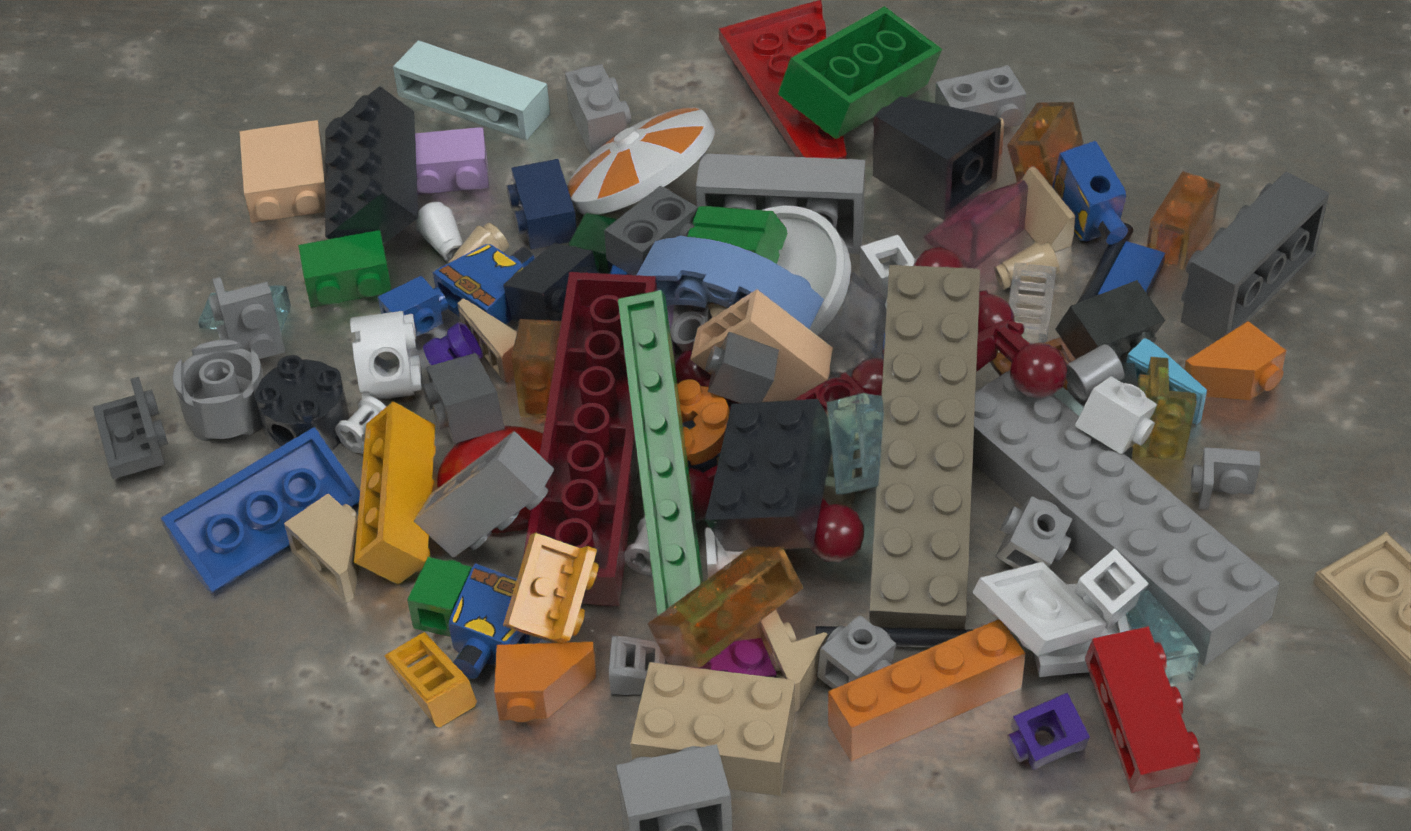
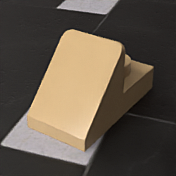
[757,606,828,712]

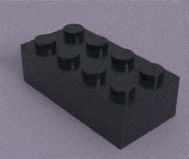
[325,86,418,245]

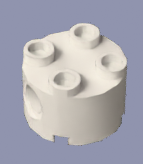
[350,311,423,400]

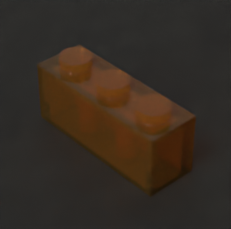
[647,547,803,668]

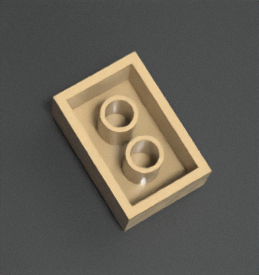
[630,662,795,796]

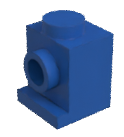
[378,276,448,337]

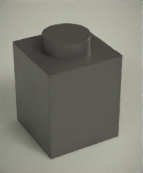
[705,332,779,403]

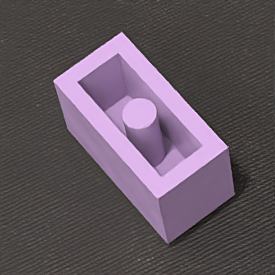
[415,127,489,195]

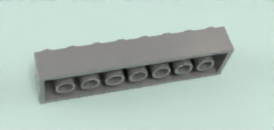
[973,370,1280,666]

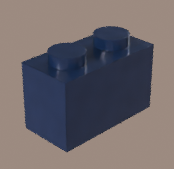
[507,159,577,250]

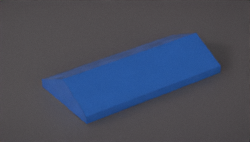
[160,427,360,594]

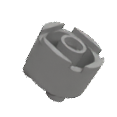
[173,340,264,441]

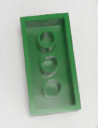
[778,6,943,139]

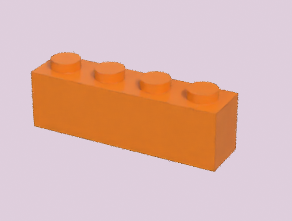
[828,619,1026,761]

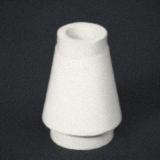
[416,202,463,262]

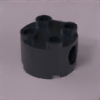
[255,355,350,451]

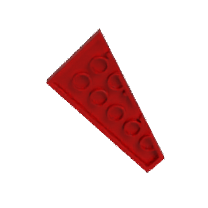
[719,0,846,159]

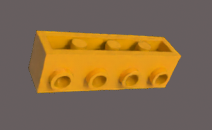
[354,401,436,585]

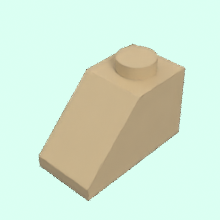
[284,494,359,603]

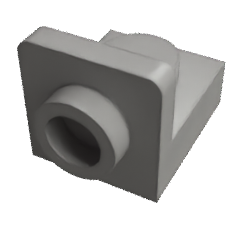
[1191,447,1260,510]

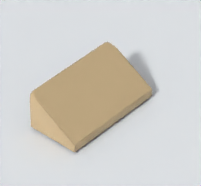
[1007,166,1075,252]

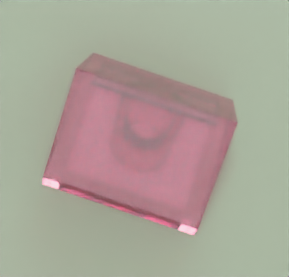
[924,180,1028,269]

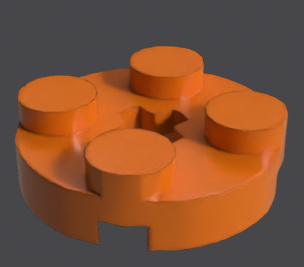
[677,380,730,466]

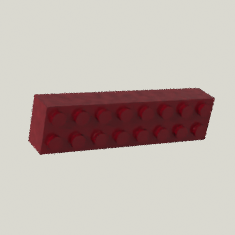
[522,272,657,606]

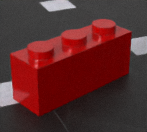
[1085,626,1200,793]

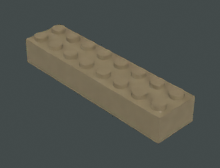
[869,265,980,629]

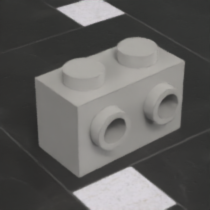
[565,64,631,155]
[935,65,1026,128]

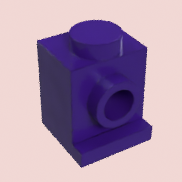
[1007,693,1090,770]

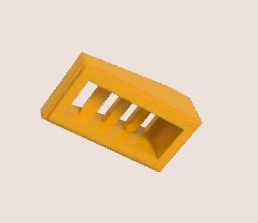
[384,632,477,727]

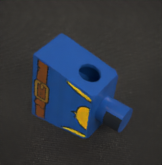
[1052,141,1128,244]
[433,244,535,325]
[449,563,542,679]

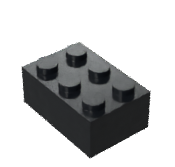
[705,399,836,551]

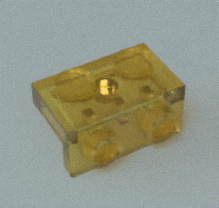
[1138,357,1196,460]

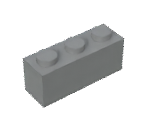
[414,431,554,558]

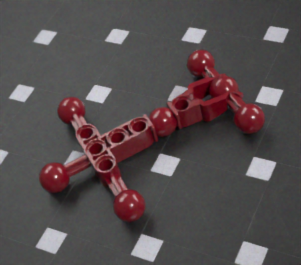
[674,247,1067,563]

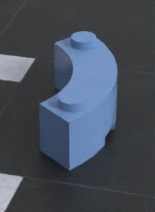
[637,236,824,329]

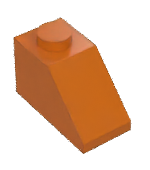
[1184,321,1287,400]
[494,641,597,722]

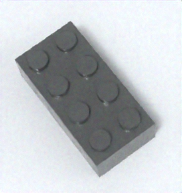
[1181,172,1329,341]

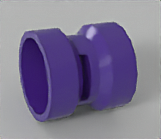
[423,322,483,365]

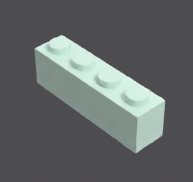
[393,40,550,141]

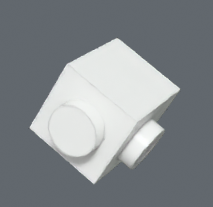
[1075,376,1157,454]

